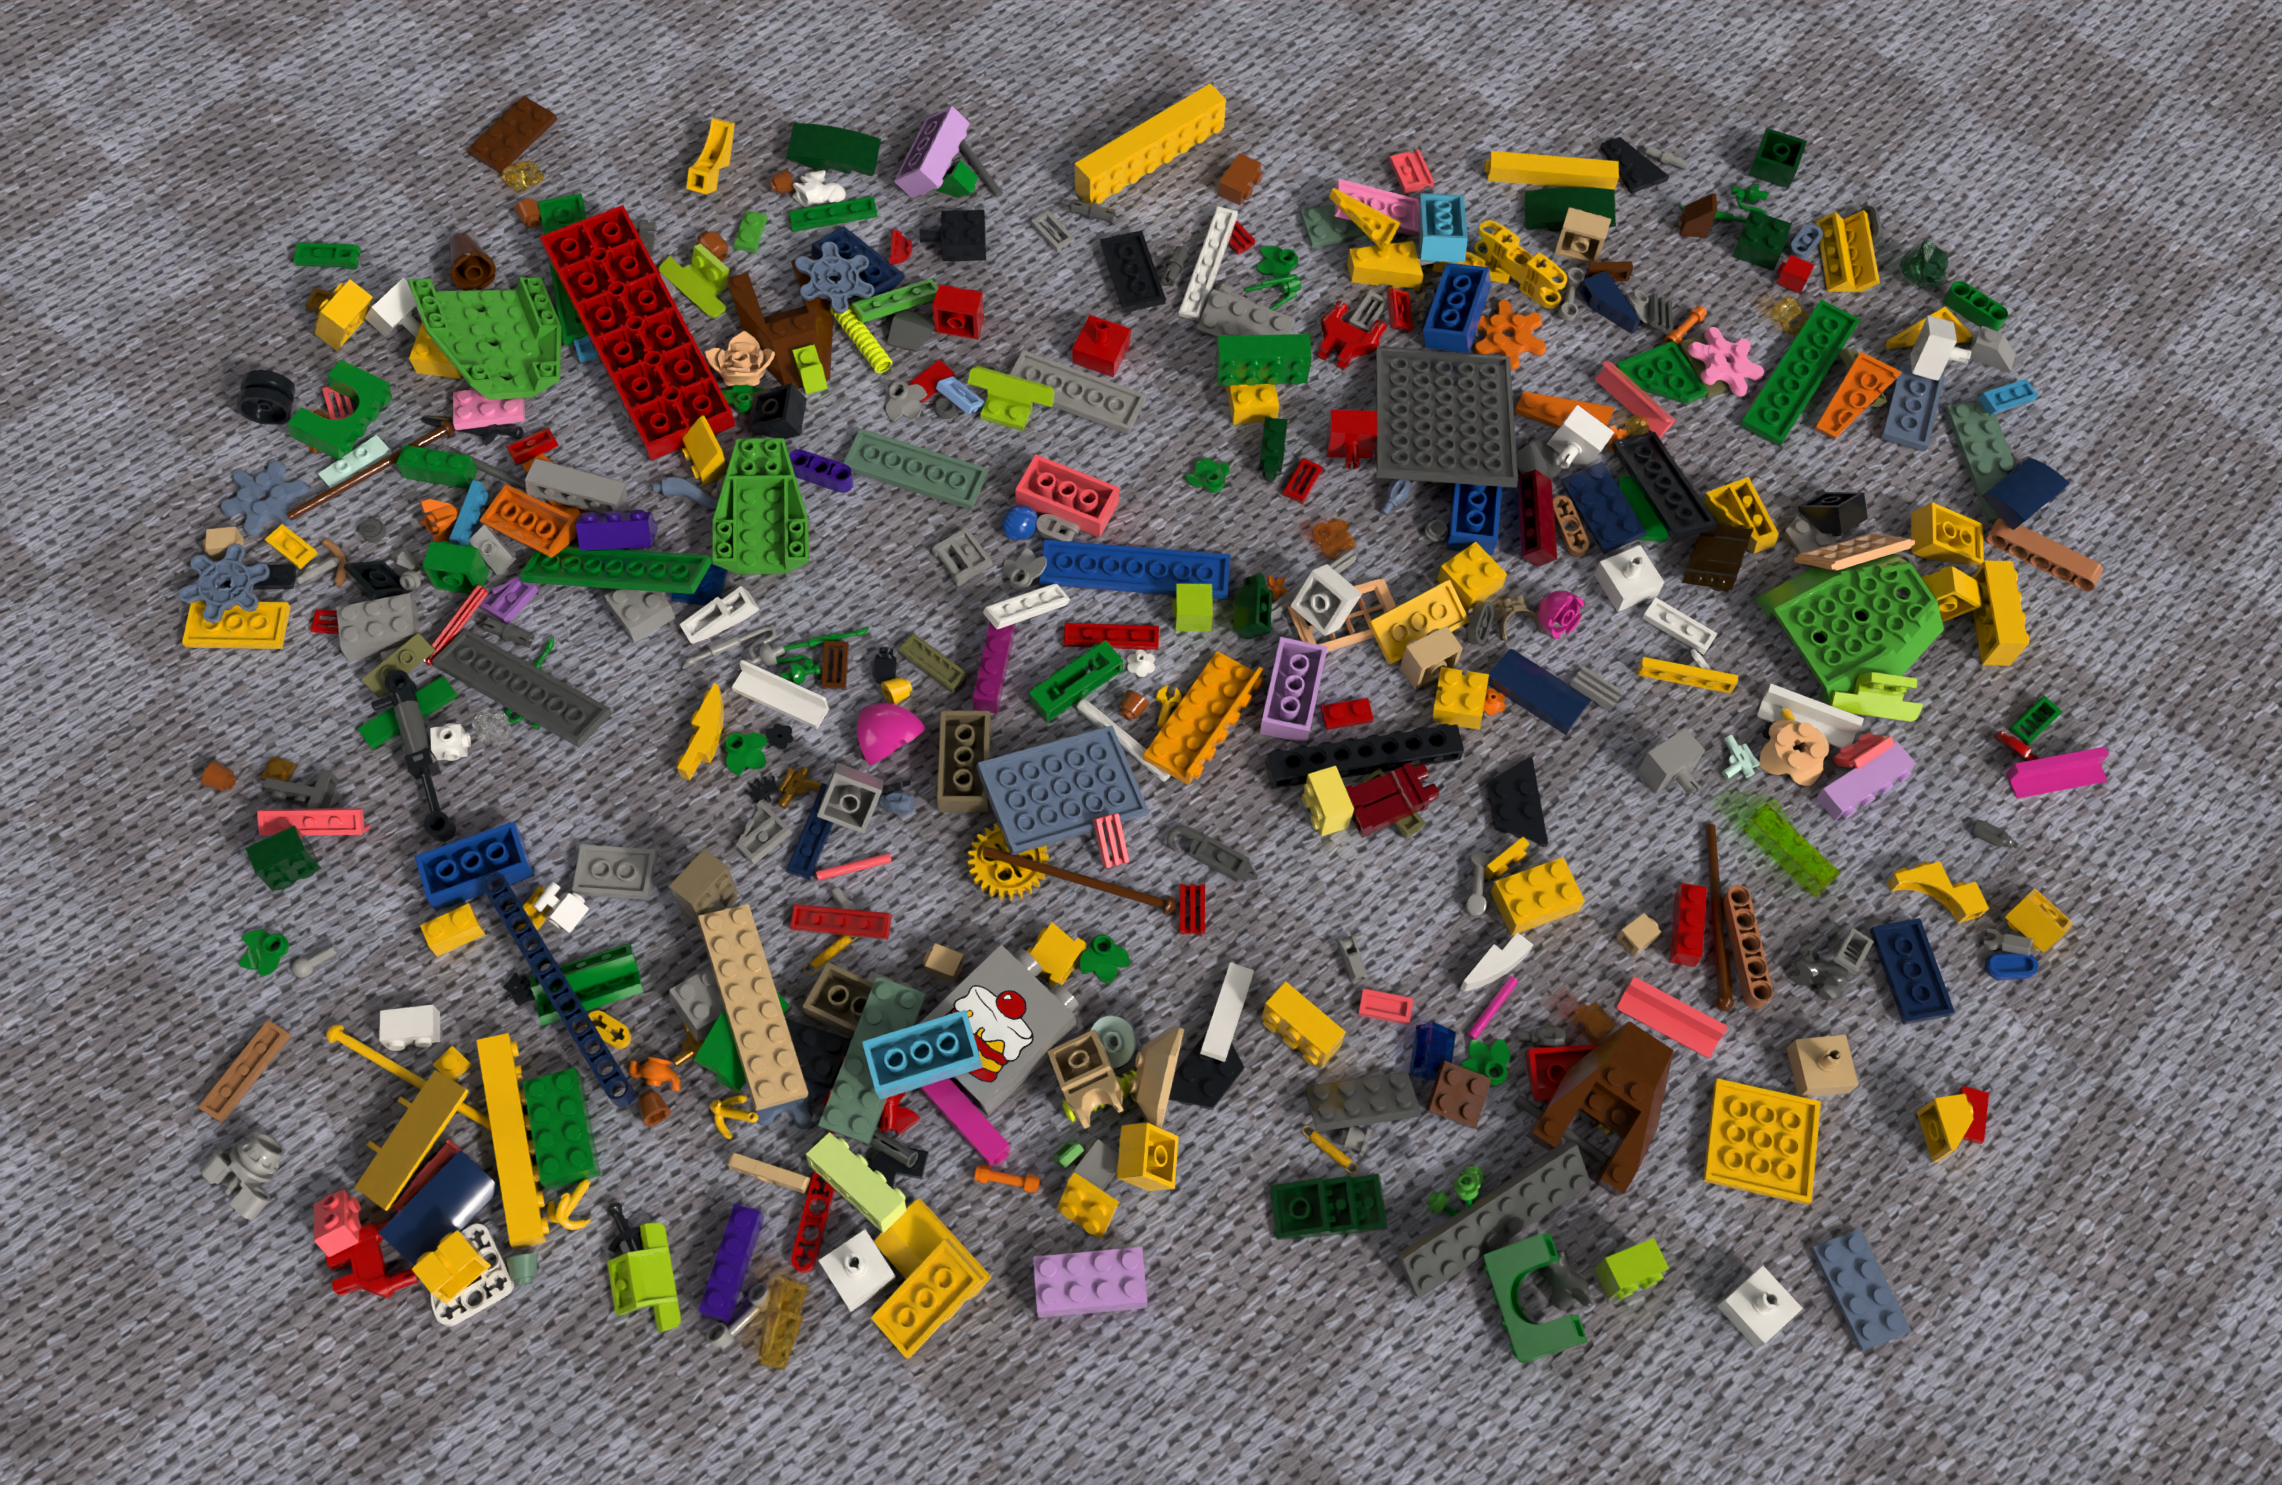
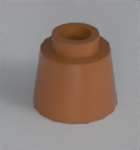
[770,168,796,194]
[514,198,541,228]
[1119,689,1149,721]
[201,761,236,791]
[637,1091,671,1126]

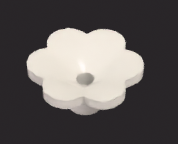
[1688,649,1711,670]
[1127,650,1155,677]

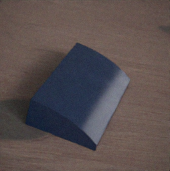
[811,226,905,299]
[1982,457,2070,530]
[1488,648,1592,735]
[378,1150,501,1266]

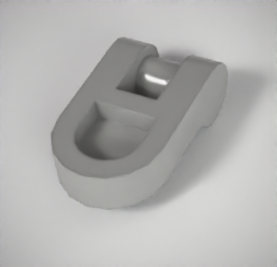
[1036,514,1080,542]

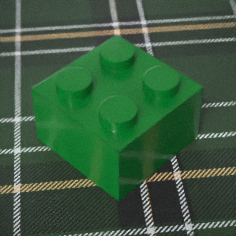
[422,541,489,594]

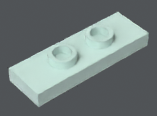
[318,435,392,488]

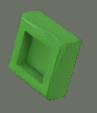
[1051,1140,1084,1168]

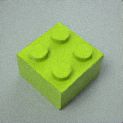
[1594,1238,1669,1300]

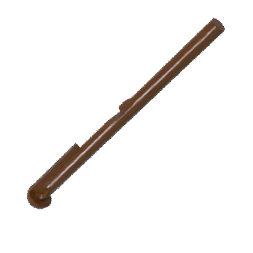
[286,421,455,521]
[1706,824,1734,1011]
[982,846,1176,914]

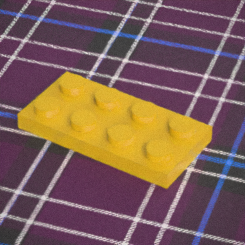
[1368,579,1470,664]
[182,601,291,649]
[871,1238,984,1359]

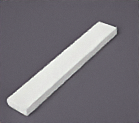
[1178,206,1238,322]

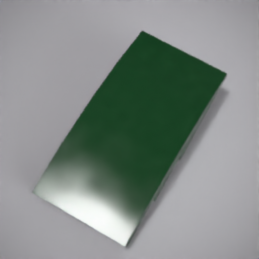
[786,123,881,176]
[1525,187,1616,232]
[1270,1174,1388,1240]

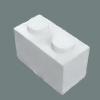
[379,1005,440,1051]

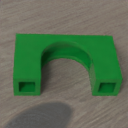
[288,359,392,460]
[1483,1233,1588,1363]

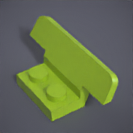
[659,244,729,318]
[967,366,1054,431]
[1830,672,1924,722]
[607,1223,681,1333]

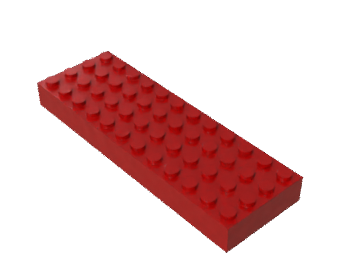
[540,205,735,461]

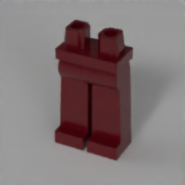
[1345,762,1440,838]

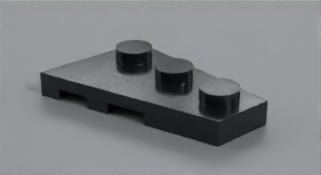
[1600,137,1669,194]

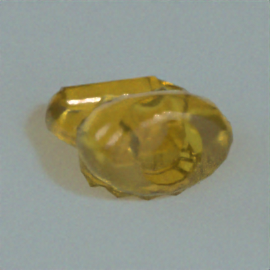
[502,161,544,192]
[1770,296,1809,335]

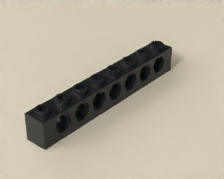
[1265,724,1464,789]

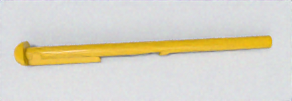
[326,1024,491,1131]

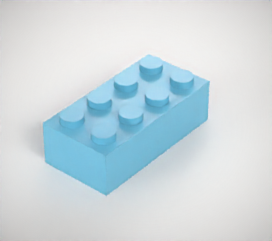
[1419,193,1468,263]
[862,1010,983,1100]

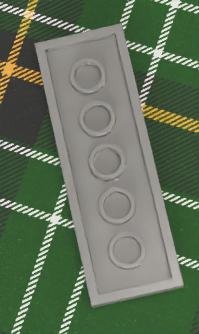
[1010,350,1146,434]

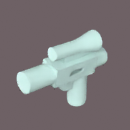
[1722,735,1760,779]

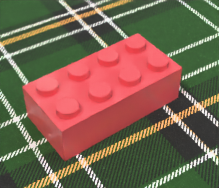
[1015,454,1120,538]

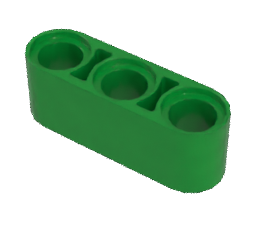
[1944,281,2008,331]

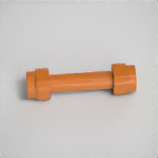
[1664,305,1707,345]
[974,1165,1040,1193]

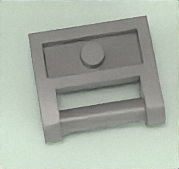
[932,527,992,586]

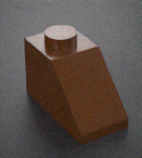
[1677,193,1717,238]

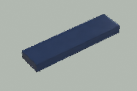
[786,783,834,880]

